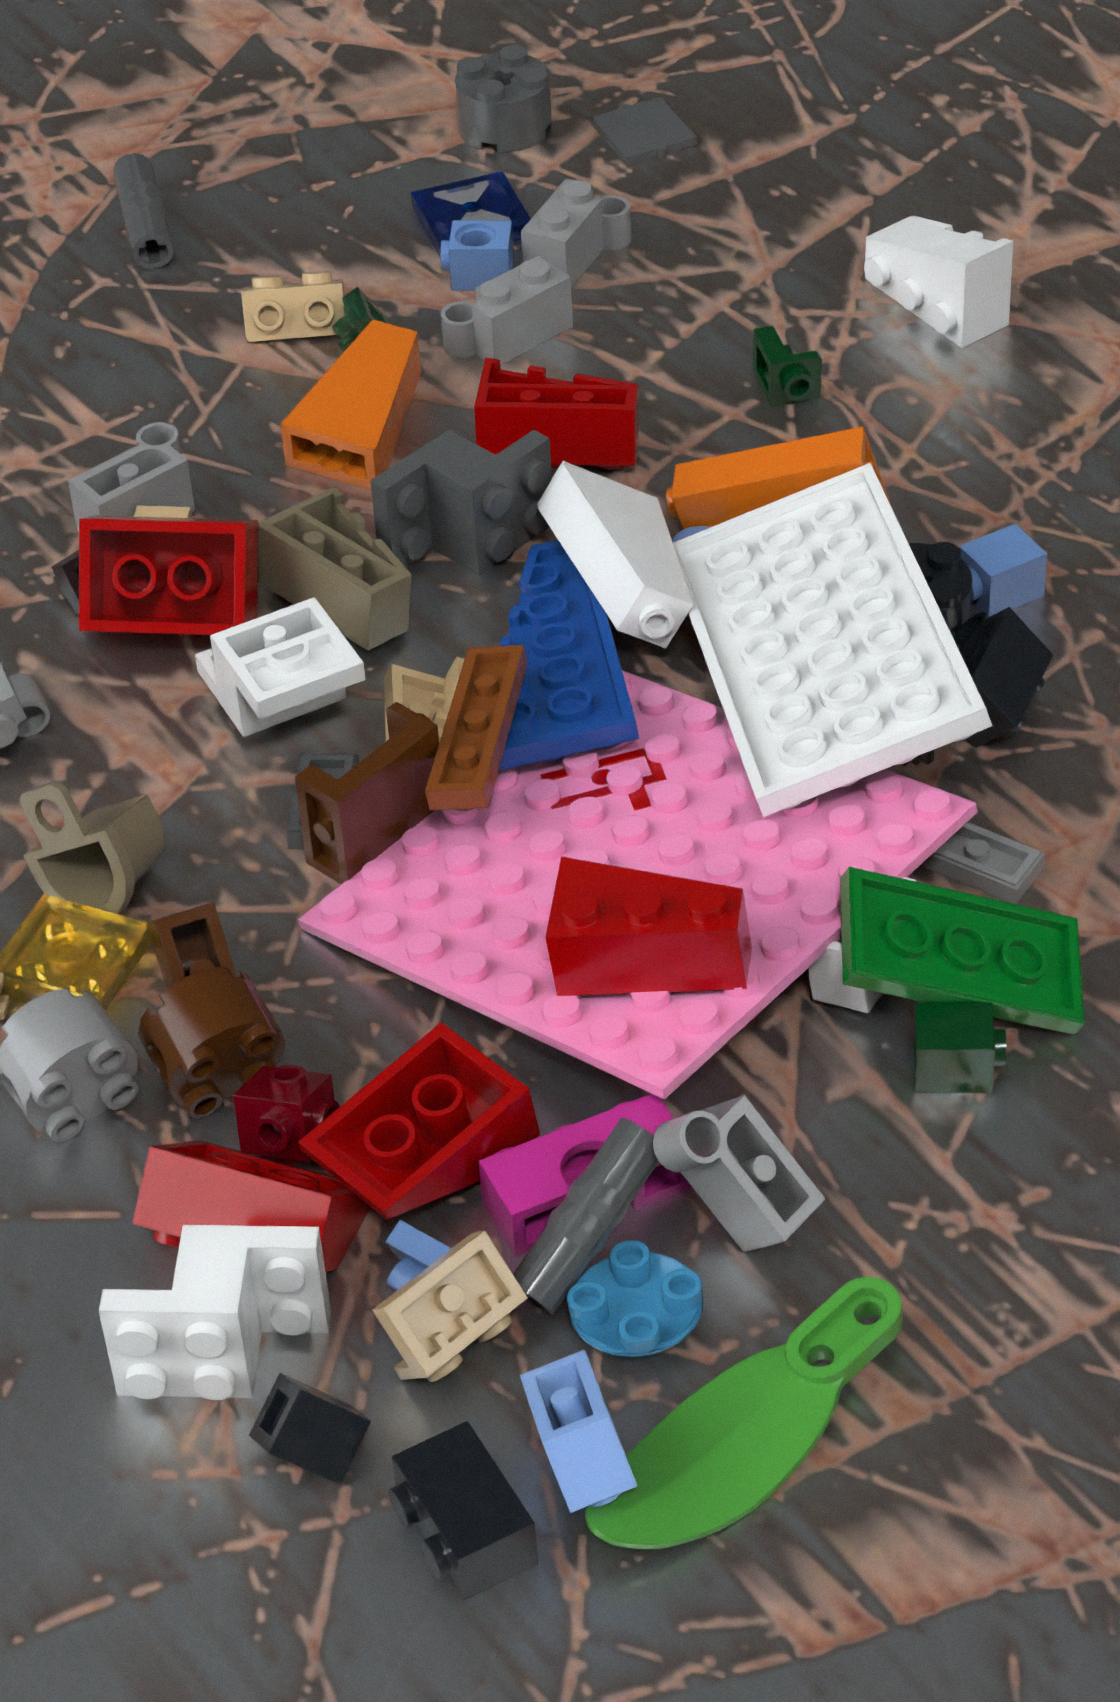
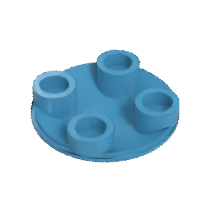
[567,1240,704,1357]

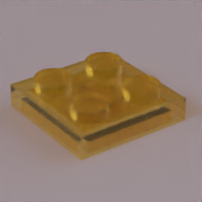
[0,894,152,1011]

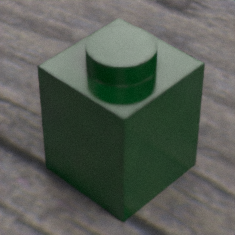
[914,1002,1006,1093]

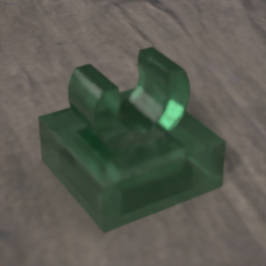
[332,286,389,351]

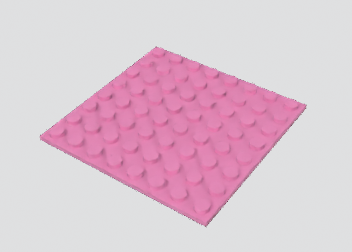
[298,670,978,1099]

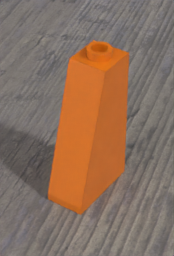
[280,320,421,490]
[666,426,893,529]

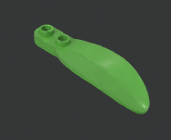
[585,1277,903,1549]

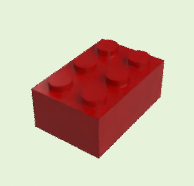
[79,515,258,635]

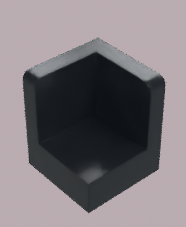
[249,1373,371,1483]

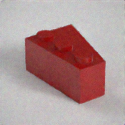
[545,856,752,996]

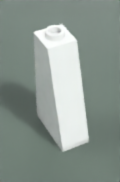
[537,461,694,648]

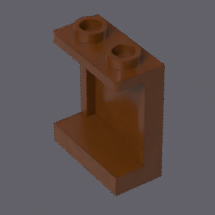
[295,702,439,884]

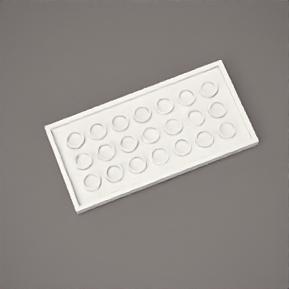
[673,463,992,817]

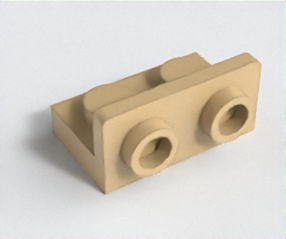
[372,1230,528,1382]

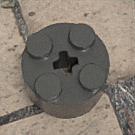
[455,44,552,152]

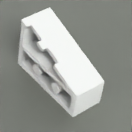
[864,215,1013,348]

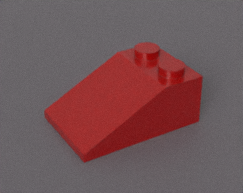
[298,1022,540,1220]

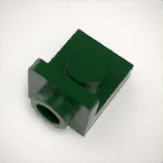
[753,326,822,407]

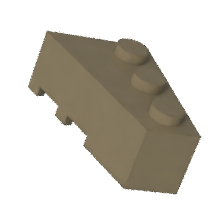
[258,486,412,651]

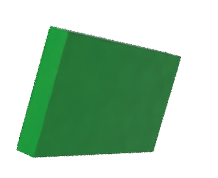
[840,867,1085,1035]

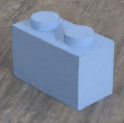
[520,1350,637,1513]

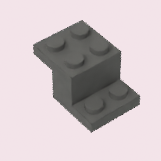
[370,429,552,576]

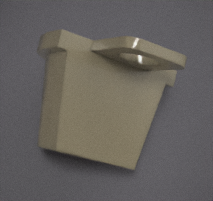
[20,781,165,923]

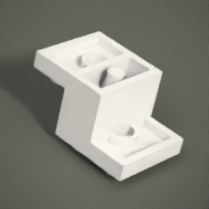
[195,597,366,737]
[99,1225,331,1400]

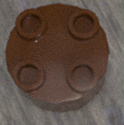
[138,967,286,1118]

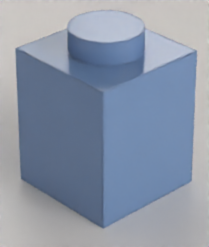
[959,523,1047,616]

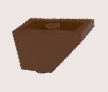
[146,902,237,988]

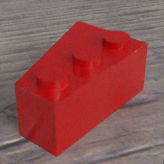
[474,357,639,470]

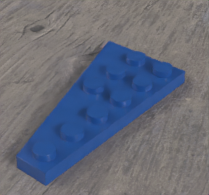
[498,540,639,771]

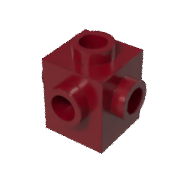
[233,1065,340,1163]

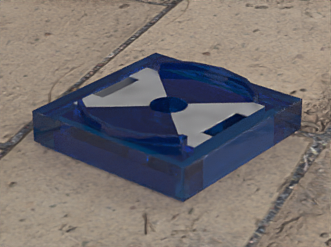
[411,171,531,256]

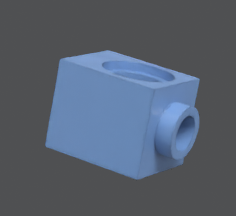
[440,220,514,291]

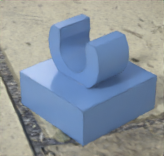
[385,1220,452,1291]

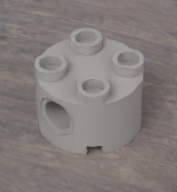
[0,988,139,1142]

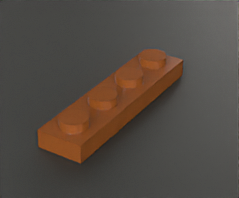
[425,645,528,811]

